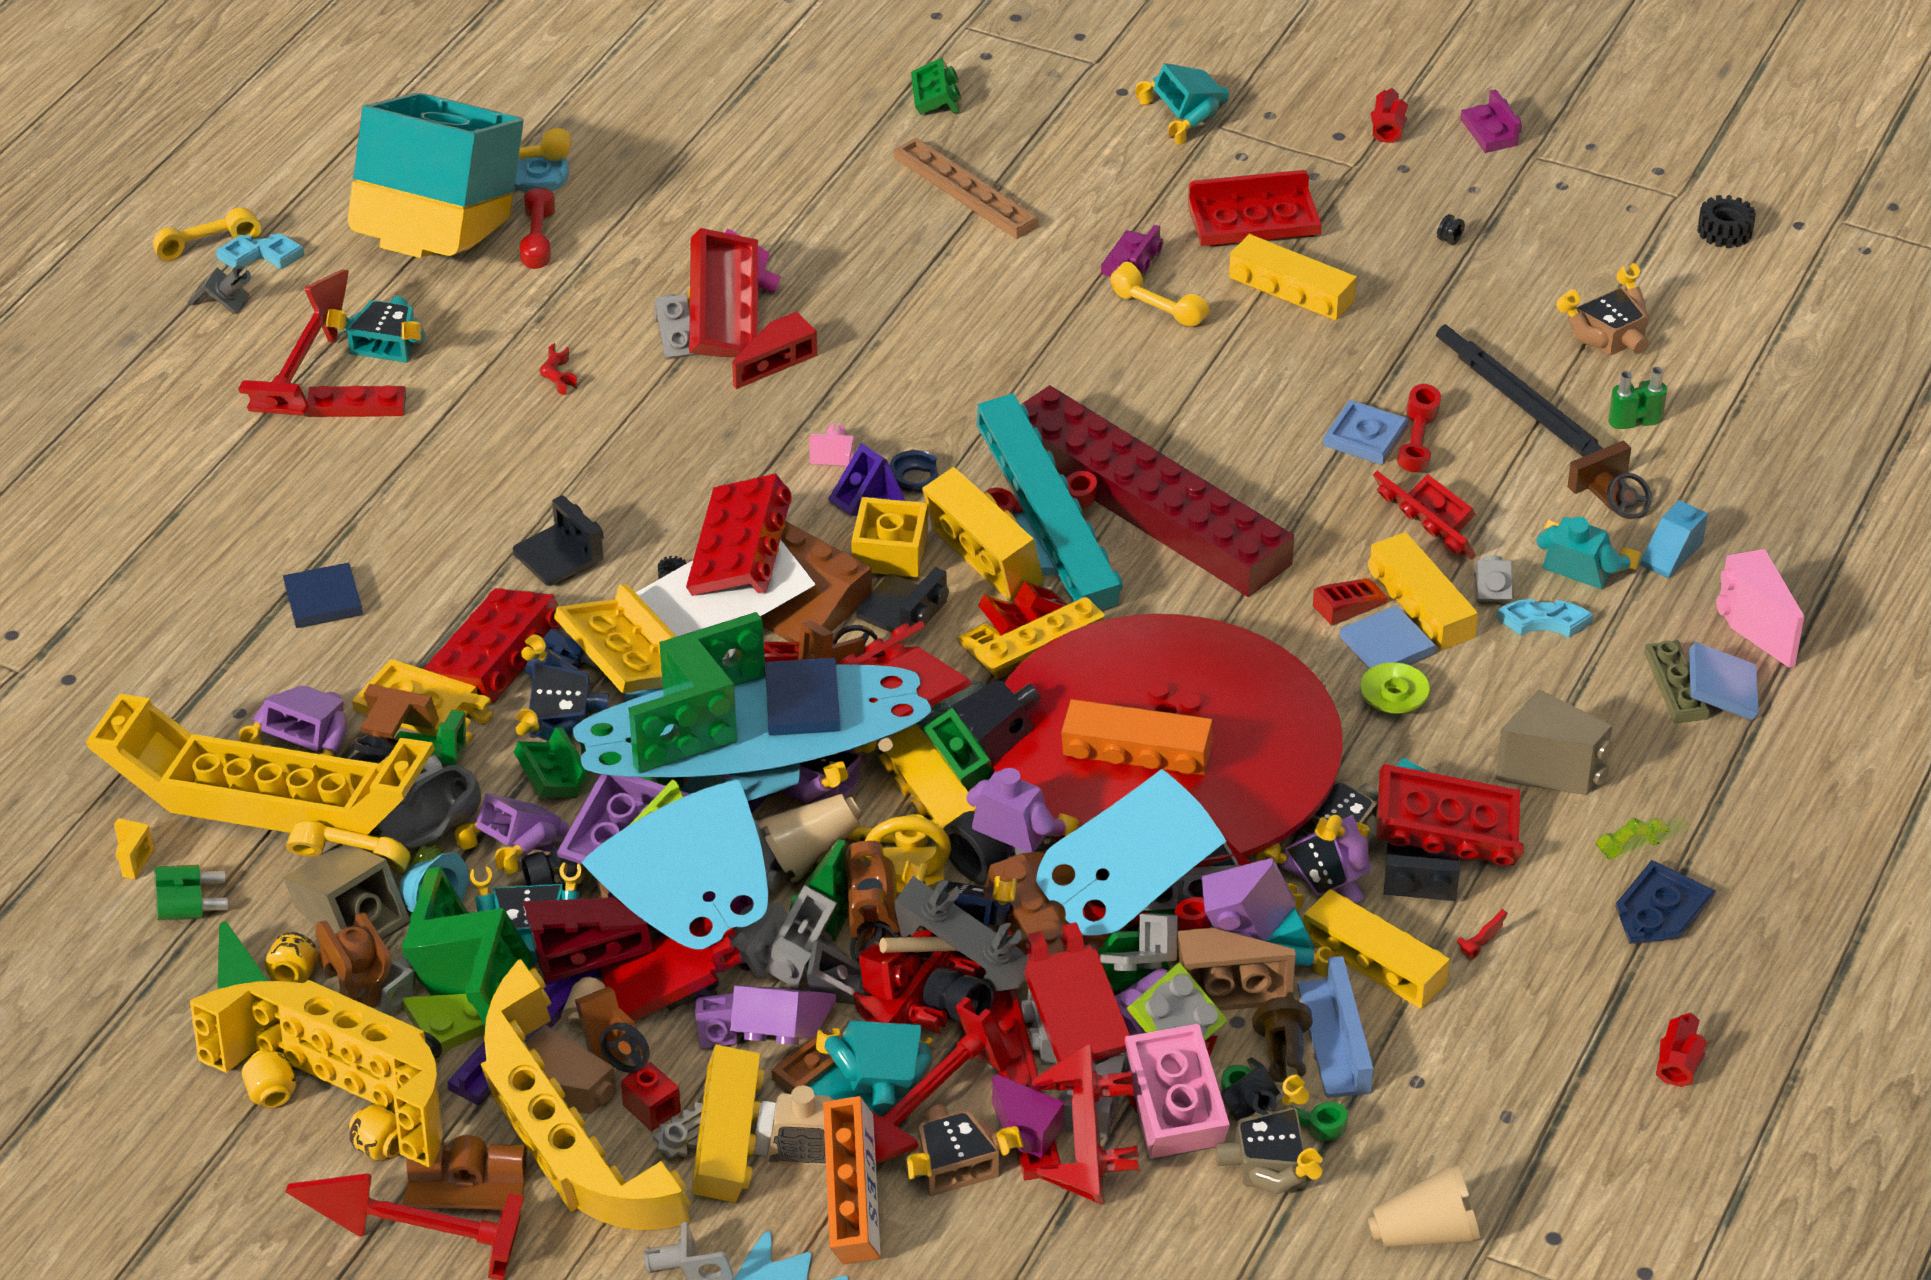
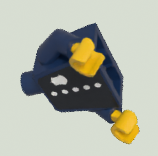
[515,635,609,741]
[901,860,1017,928]

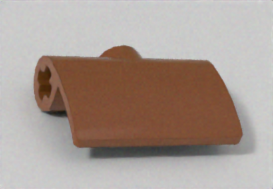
[402,1135,527,1210]

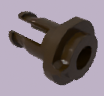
[1252,992,1313,1082]

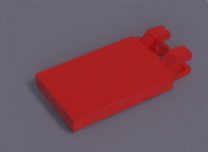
[600,911,742,1021]
[1024,922,1130,1063]

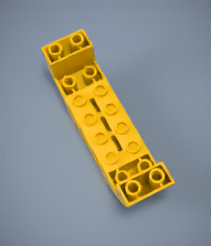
[481,959,691,1230]
[190,980,443,1168]

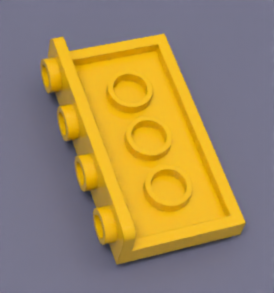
[554,584,677,693]

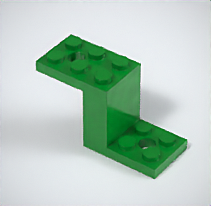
[628,612,766,773]
[402,866,534,1027]

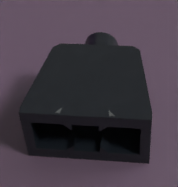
[951,681,1042,764]

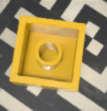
[851,497,928,577]

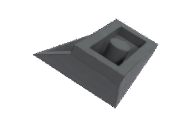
[807,935,869,1004]

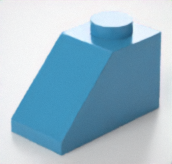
[1640,500,1708,578]

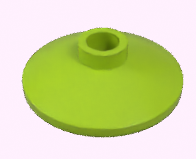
[1360,662,1430,713]

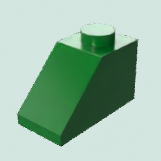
[923,708,994,792]

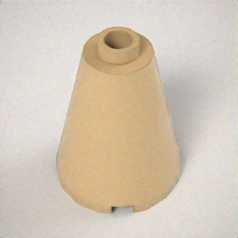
[758,794,863,884]
[1367,1165,1480,1247]

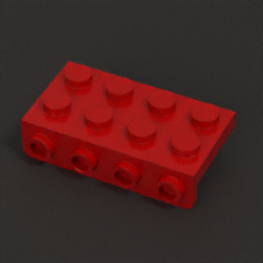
[1188,170,1322,246]
[686,473,792,596]
[423,588,561,703]
[1377,764,1524,866]

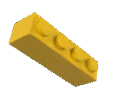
[1229,234,1357,320]
[1368,532,1478,650]
[877,724,976,829]
[1303,889,1450,1009]
[690,1044,764,1203]

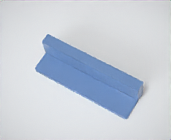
[1298,956,1373,1098]

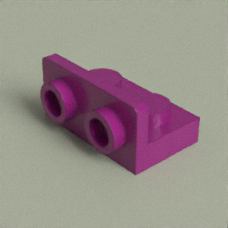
[1461,89,1522,153]
[1101,224,1163,277]

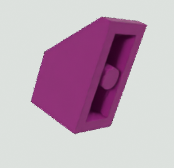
[992,1074,1064,1158]

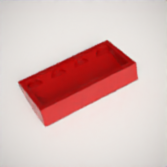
[689,228,758,357]

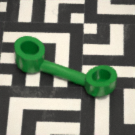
[1221,1065,1348,1141]

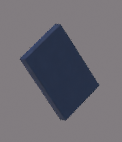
[765,658,840,735]

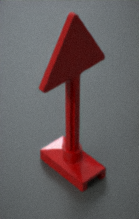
[238,269,349,416]
[872,997,1011,1164]
[286,1173,524,1280]

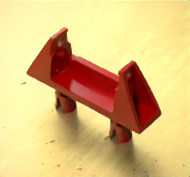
[853,930,985,1034]
[1032,1044,1140,1205]

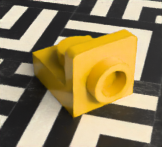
[114,818,155,880]

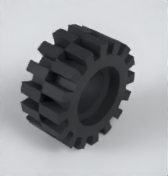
[1697,195,1756,248]

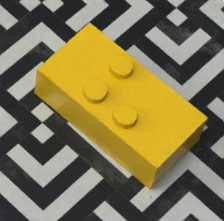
[922,467,1044,603]

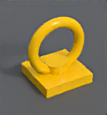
[865,816,951,893]

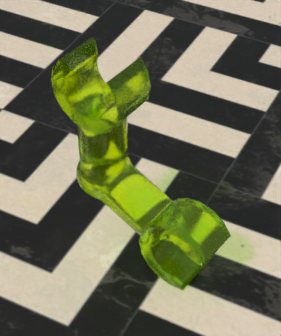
[1595,818,1670,860]

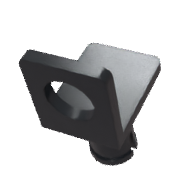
[1221,1057,1281,1121]

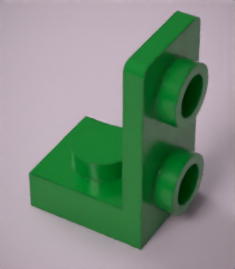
[391,710,466,765]

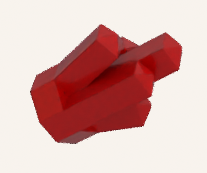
[1371,88,1409,143]
[1656,1012,1707,1087]

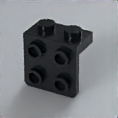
[513,495,604,586]
[856,567,949,641]
[1383,842,1460,901]

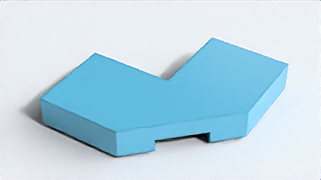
[216,234,304,269]

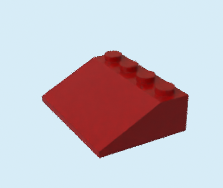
[857,643,971,717]

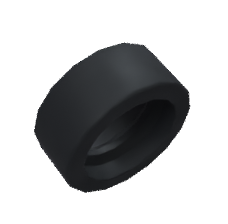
[943,811,1008,883]

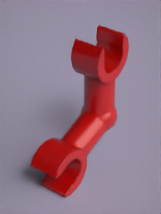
[539,343,577,395]

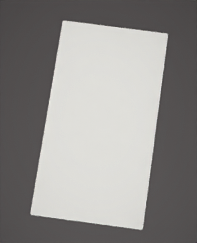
[636,540,815,636]

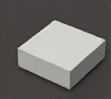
[753,1101,776,1156]

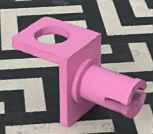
[810,423,854,469]

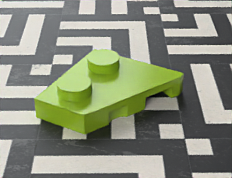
[402,994,485,1052]

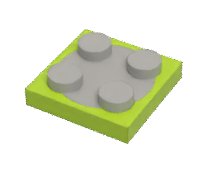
[1126,962,1227,1041]

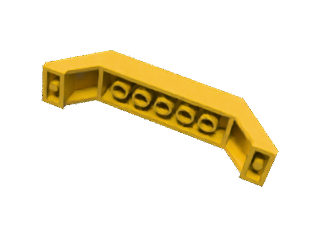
[86,693,435,835]

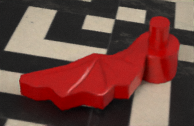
[1457,909,1508,960]

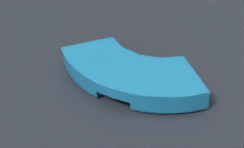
[1496,598,1593,638]

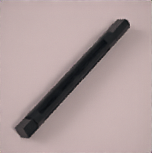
[1436,324,1603,457]

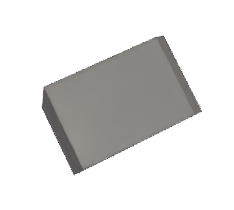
[769,885,837,953]

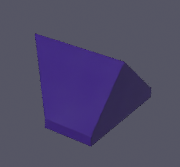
[828,443,906,516]

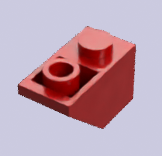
[859,945,920,1000]

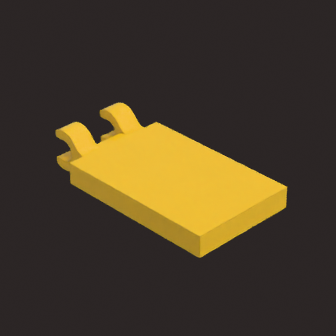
[352,659,494,746]

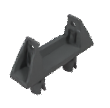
[894,876,1029,992]

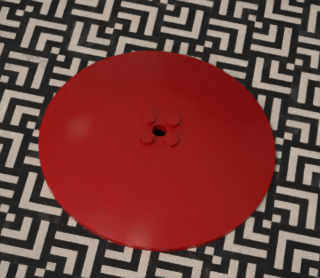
[992,614,1343,868]

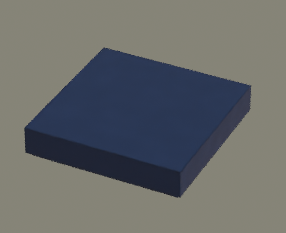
[283,562,363,628]

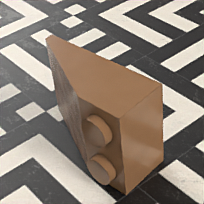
[1176,928,1296,1011]

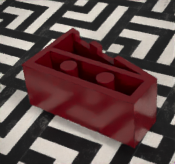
[522,897,653,984]

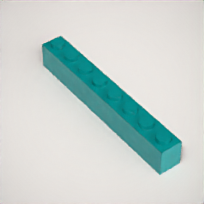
[976,393,1123,610]

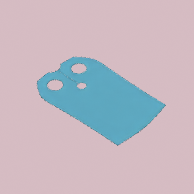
[1036,769,1226,935]

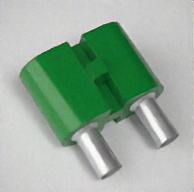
[1608,367,1667,429]
[154,865,228,921]

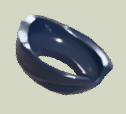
[890,450,938,491]

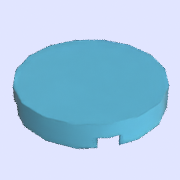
[514,156,569,192]

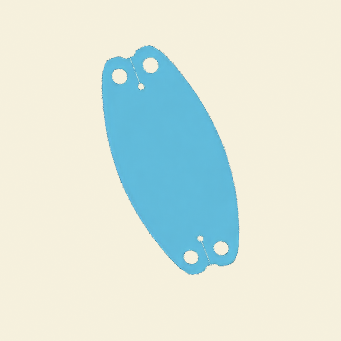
[573,665,931,777]

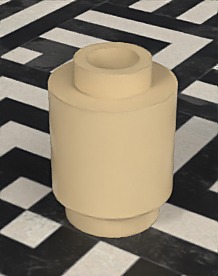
[561,977,606,1033]

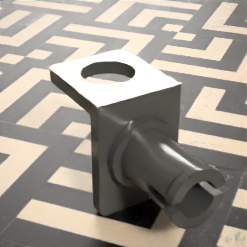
[188,265,251,314]

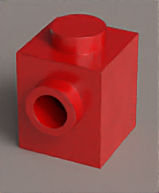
[621,1061,681,1132]

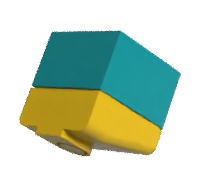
[348,93,524,258]

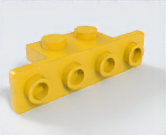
[974,597,1105,673]

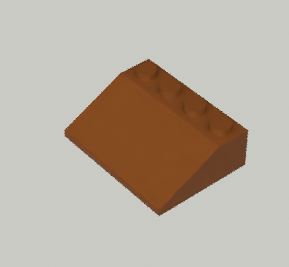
[760,521,872,642]
[985,851,1130,983]

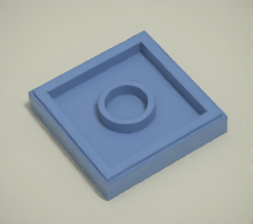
[1323,400,1409,465]
[1340,605,1435,669]
[1689,642,1759,720]

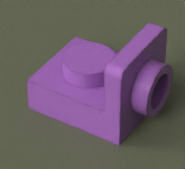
[695,993,737,1048]

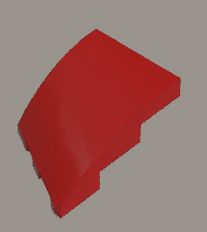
[978,581,1068,636]

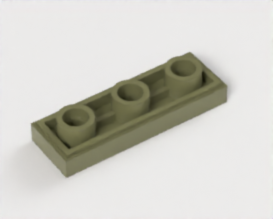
[1644,640,1709,724]

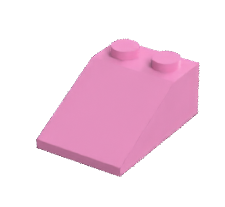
[1716,549,1805,667]
[1125,1024,1230,1159]

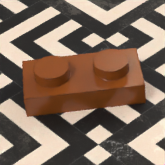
[771,1029,836,1094]

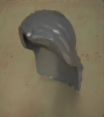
[375,765,481,850]

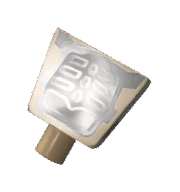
[767,1085,833,1165]

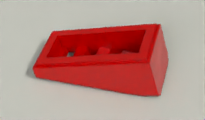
[1313,578,1388,626]

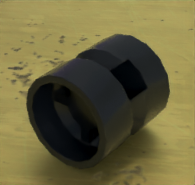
[521,846,583,890]
[923,966,994,1024]

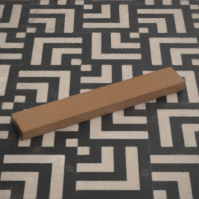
[894,138,1039,239]

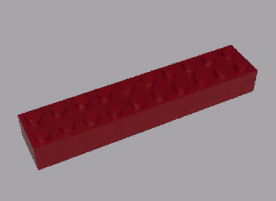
[1022,385,1294,597]

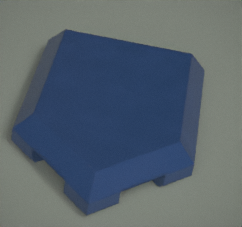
[1616,860,1716,944]

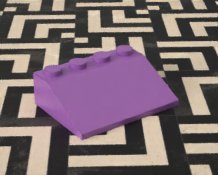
[557,774,690,865]

